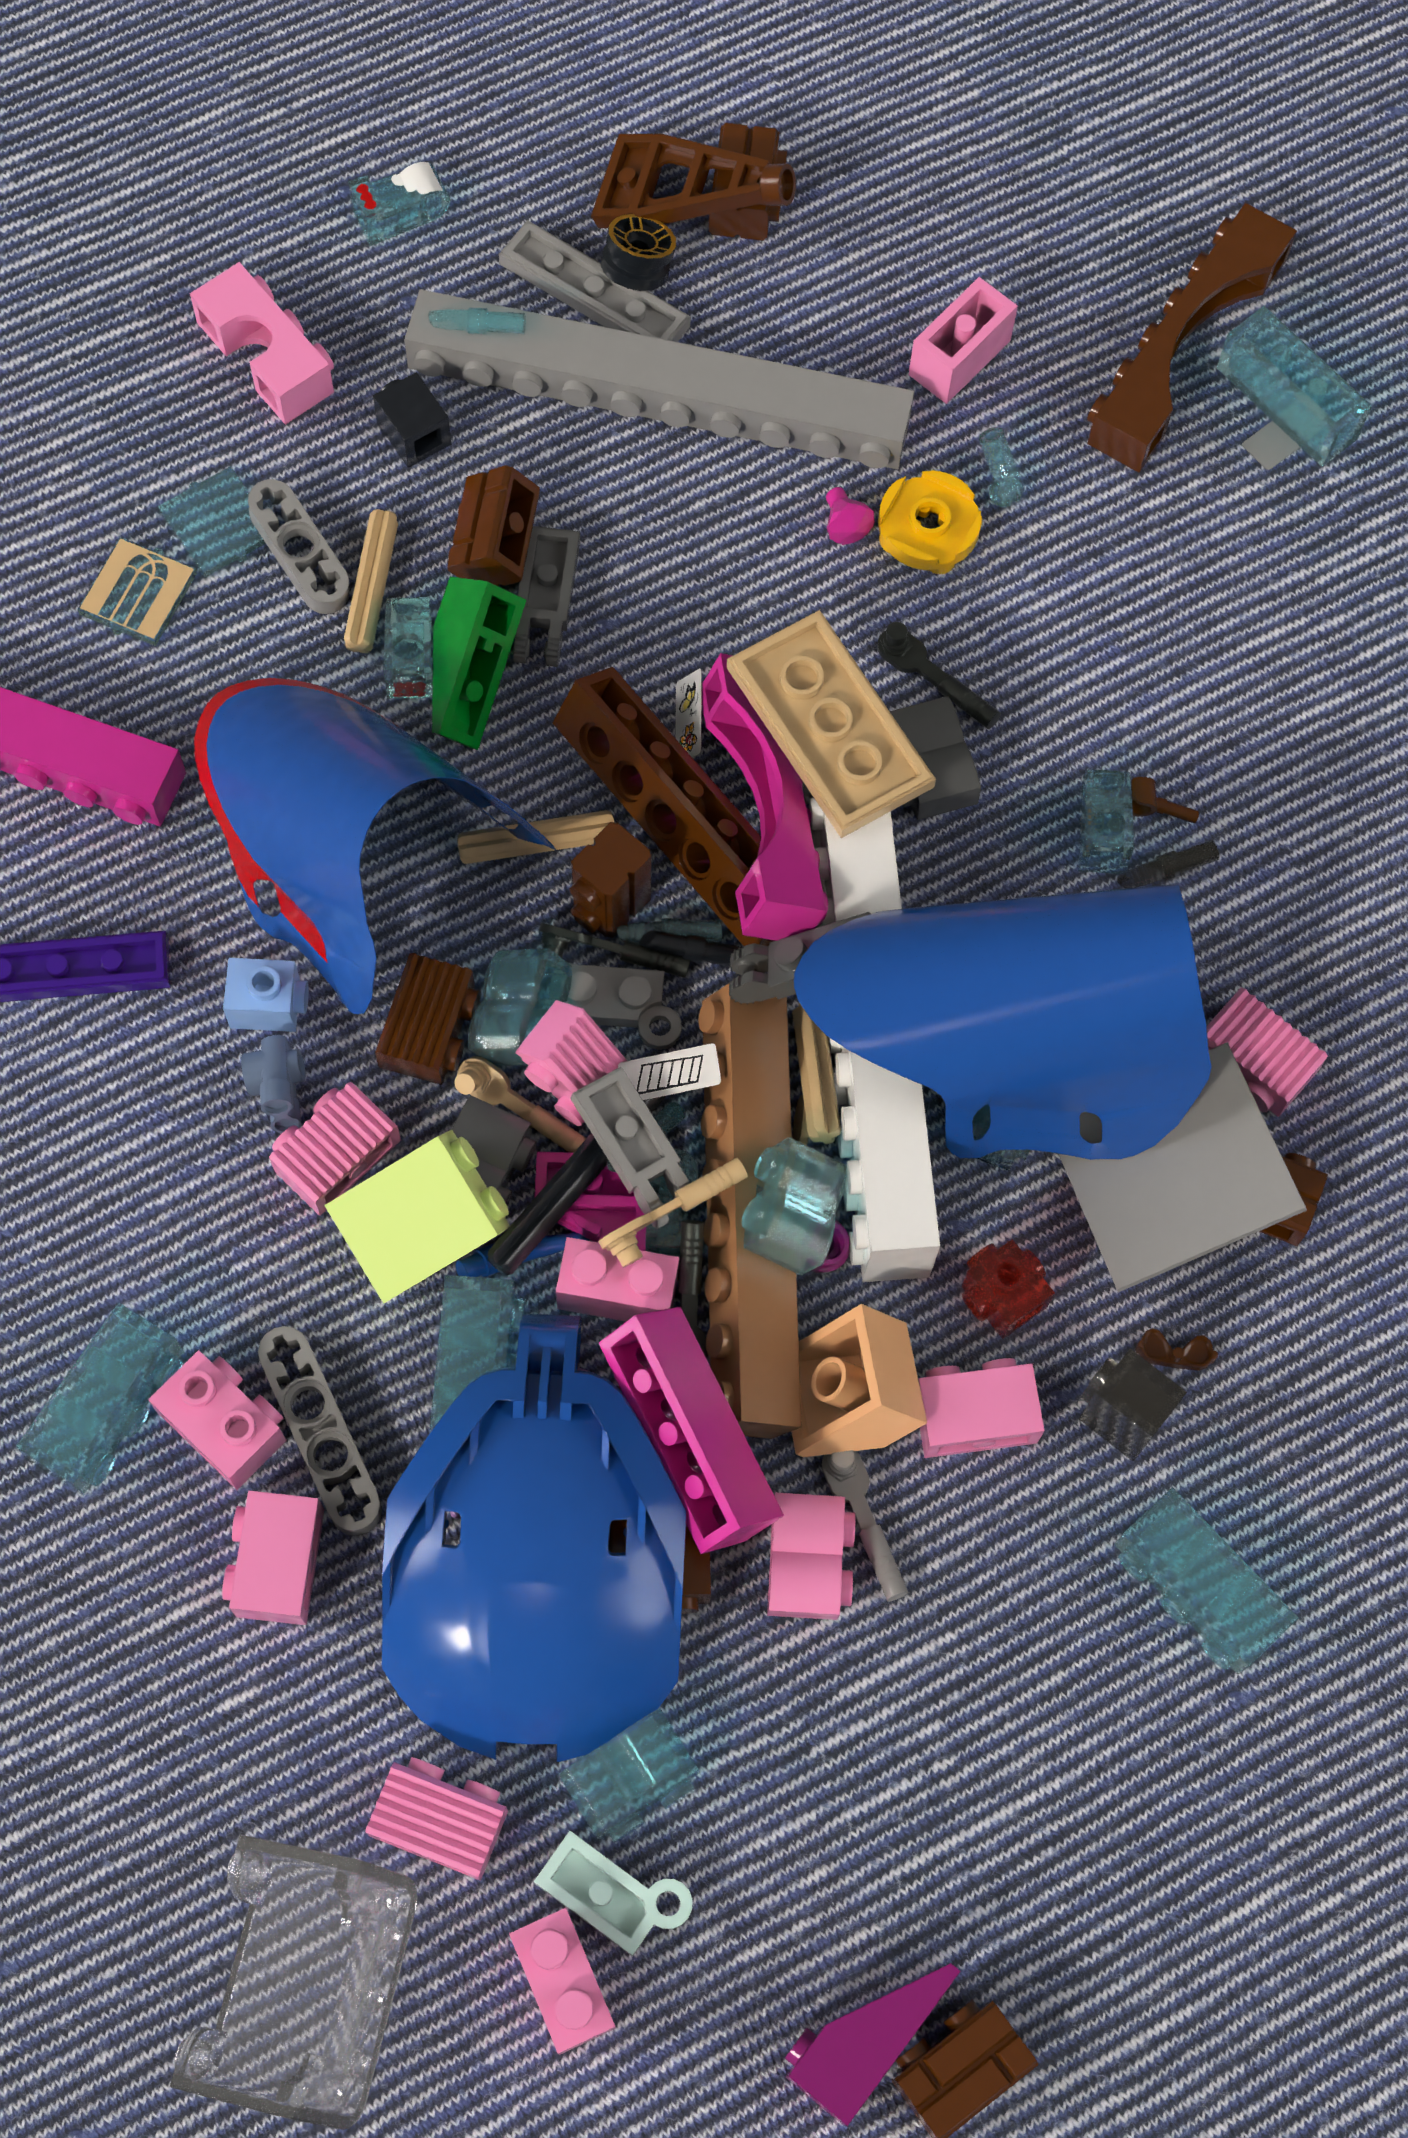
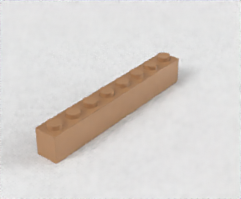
[698,983,802,1439]

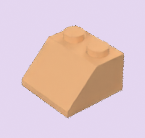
[792,1304,927,1457]

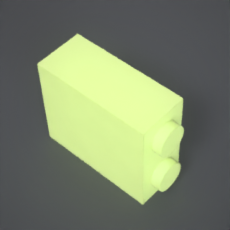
[324,1130,510,1304]

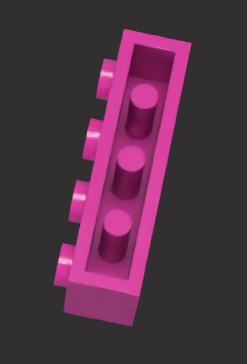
[599,1307,784,1554]

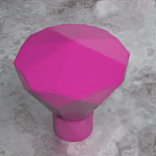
[826,487,874,545]

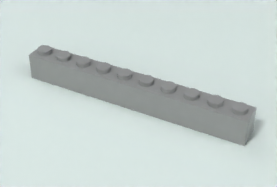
[404,289,915,470]

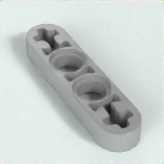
[258,1326,382,1536]

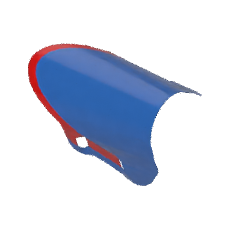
[194,678,556,1014]

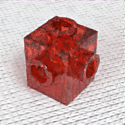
[962,1239,1055,1339]

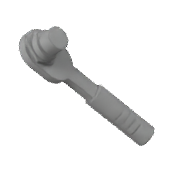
[822,1450,909,1602]

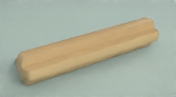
[344,509,398,653]
[457,810,615,864]
[792,1003,841,1145]

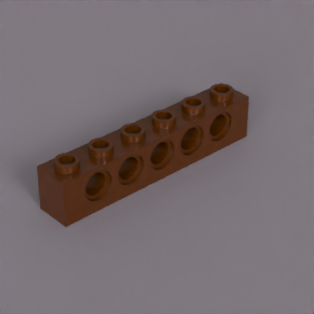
[552,667,775,946]

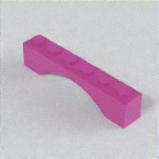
[702,653,828,941]

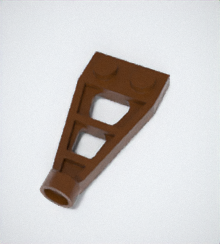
[591,134,796,228]

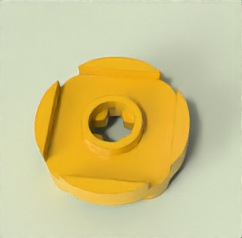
[878,470,982,574]

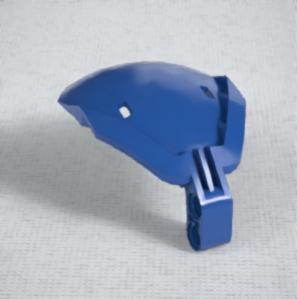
[382,1313,686,1762]

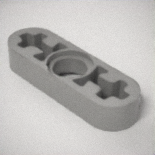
[248,479,349,614]

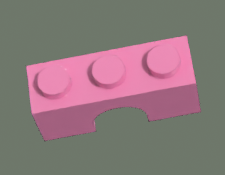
[190,262,334,425]

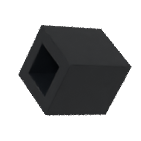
[373,372,452,468]

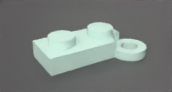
[534,1831,692,1957]

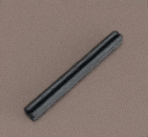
[488,1096,666,1275]

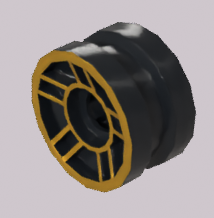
[601,214,676,291]

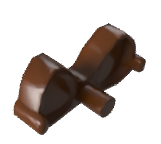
[1135,1328,1218,1371]

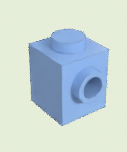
[223,958,309,1032]

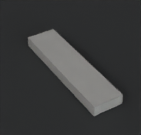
[499,220,691,342]

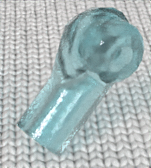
[979,427,1025,508]

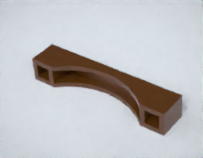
[1087,203,1297,473]

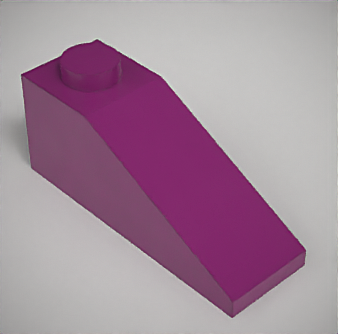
[784,1963,961,2126]

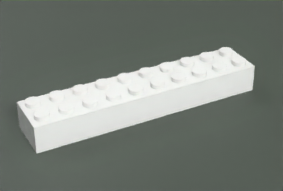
[802,782,940,1282]

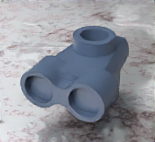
[241,1035,306,1133]

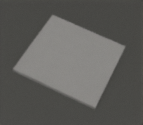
[1058,1042,1307,1293]

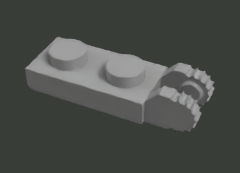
[570,1067,698,1229]

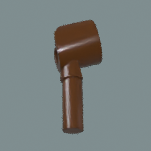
[1125,777,1199,824]

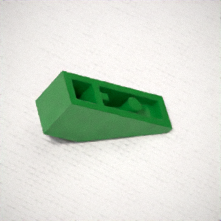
[432,576,527,750]

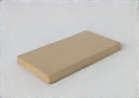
[727,610,936,838]

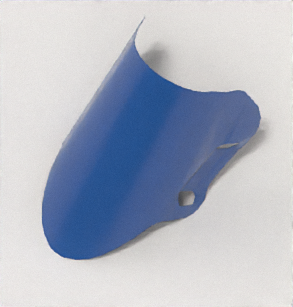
[794,884,1212,1160]

